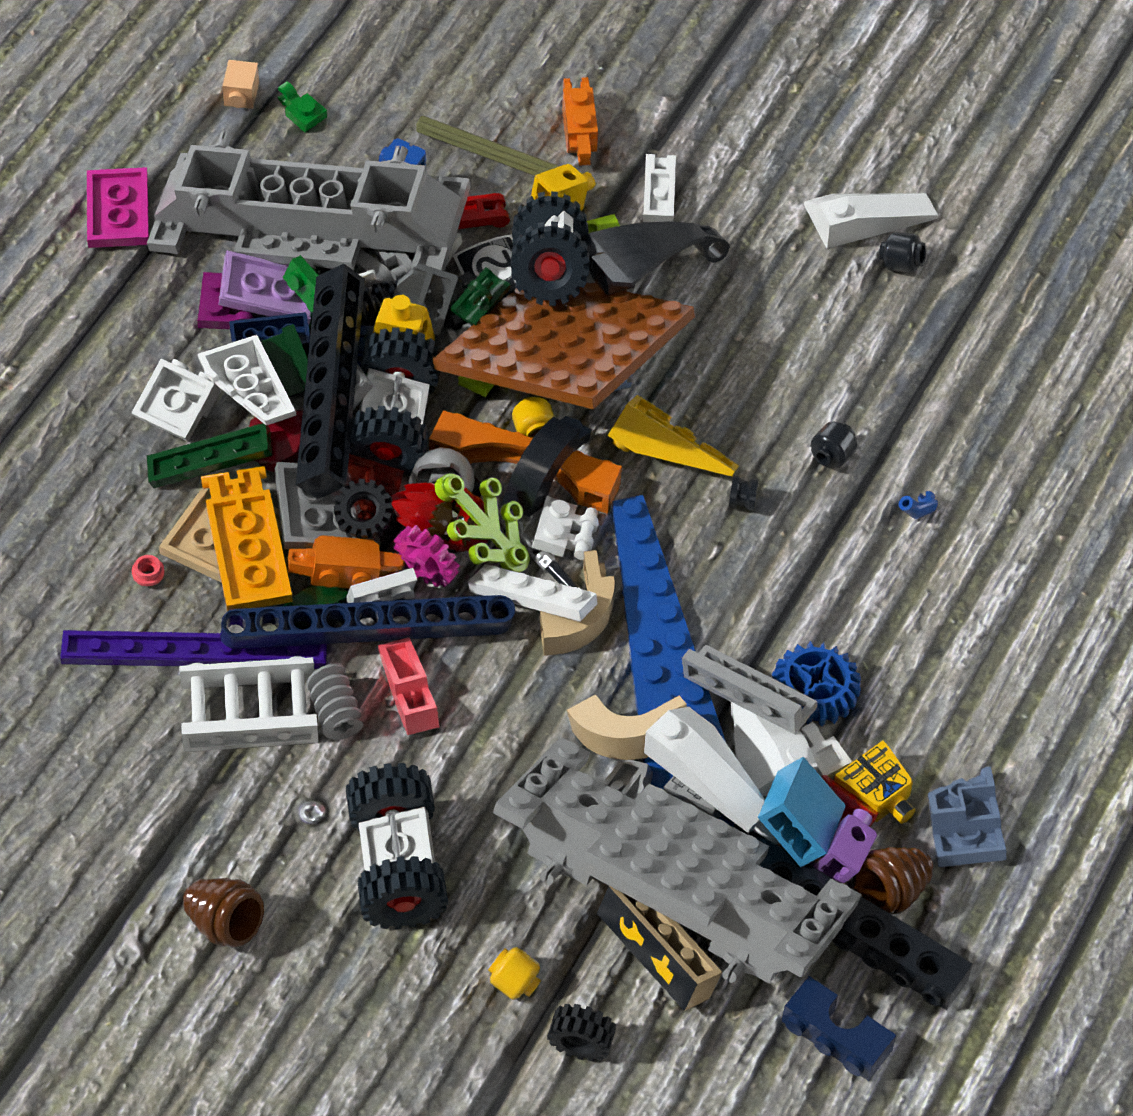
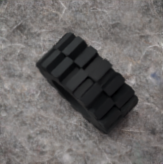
[334,479,393,540]
[547,1004,616,1061]

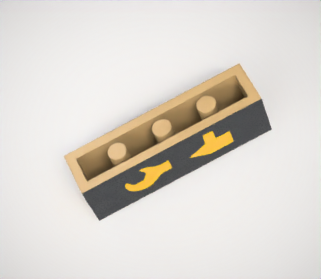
[597,886,722,1011]

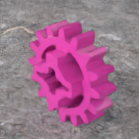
[394,525,460,587]

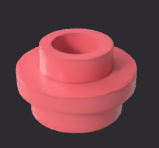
[132,555,165,586]

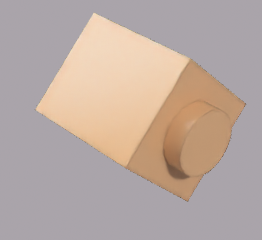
[222,60,259,109]

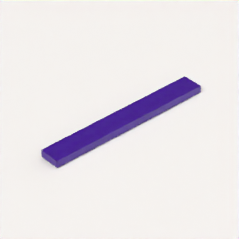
[60,630,327,669]

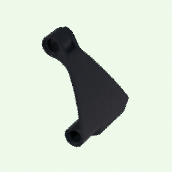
[581,221,730,296]

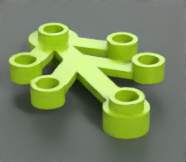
[435,473,530,573]

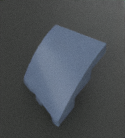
[928,767,1006,867]

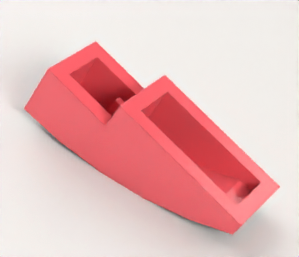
[378,637,439,736]

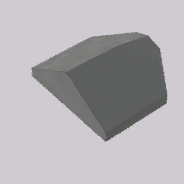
[393,263,459,336]

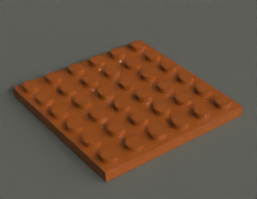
[433,282,695,409]

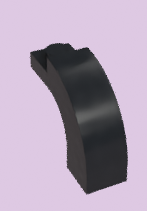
[503,416,592,517]

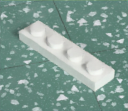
[468,564,597,622]

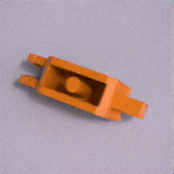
[562,77,598,166]
[287,535,405,589]

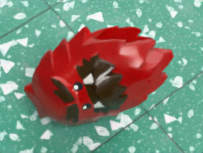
[392,483,488,553]

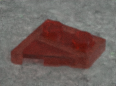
[348,454,404,523]

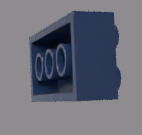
[229,312,310,355]

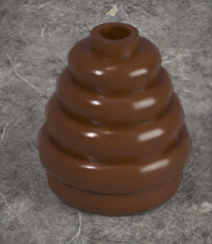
[853,847,933,915]
[183,878,264,948]

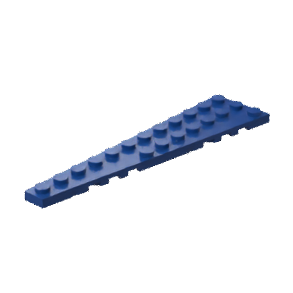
[612,495,735,827]

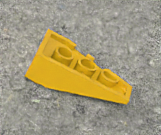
[608,395,739,477]

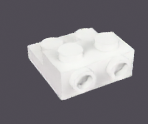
[131,359,221,442]

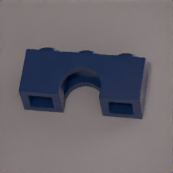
[782,976,896,1081]

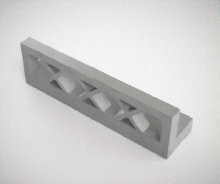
[682,645,817,735]

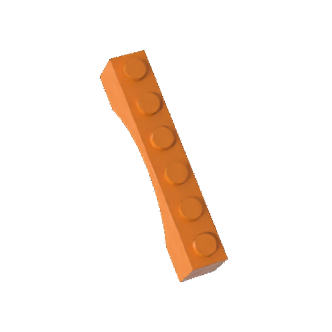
[429,410,622,514]

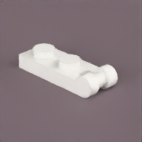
[643,154,676,222]

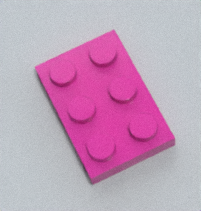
[87,167,149,248]

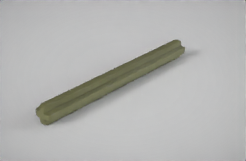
[416,116,559,176]

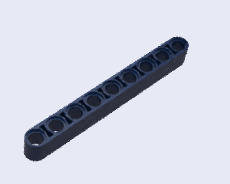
[220,595,515,649]

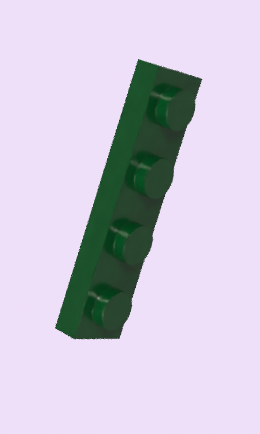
[147,423,273,489]

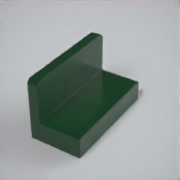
[260,324,308,397]

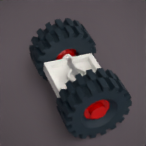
[511,191,590,306]
[349,328,441,479]
[346,763,448,930]

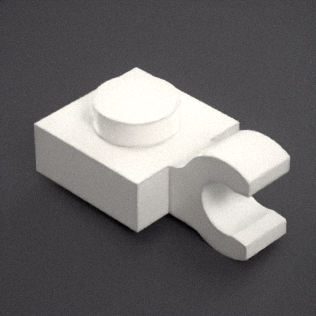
[801,722,852,778]

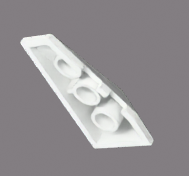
[804,193,938,249]
[198,335,296,425]
[731,681,818,796]
[644,707,765,833]

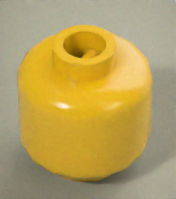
[512,397,555,438]
[488,947,542,1000]

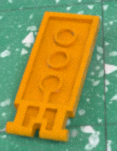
[201,466,293,612]

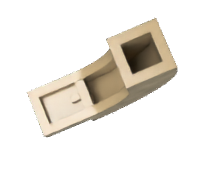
[540,550,615,656]
[567,694,687,760]

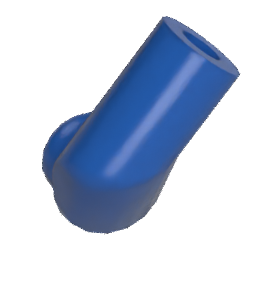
[899,491,938,519]

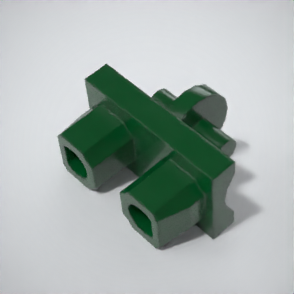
[451,267,511,326]

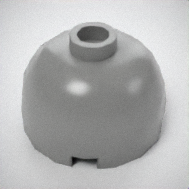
[409,448,475,493]

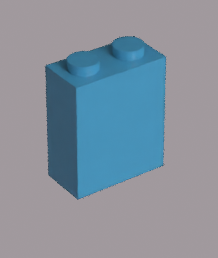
[758,757,846,867]

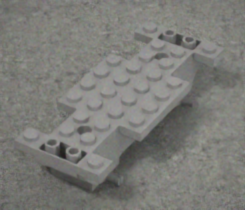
[147,130,471,271]
[493,737,862,984]

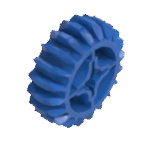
[772,641,861,727]

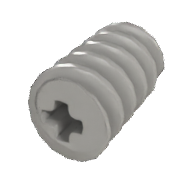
[307,663,364,740]

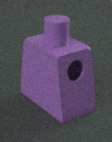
[809,809,877,884]

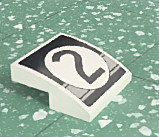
[453,234,516,283]

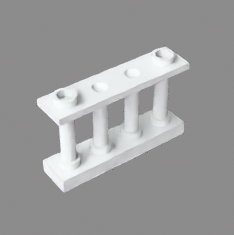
[179,656,318,752]

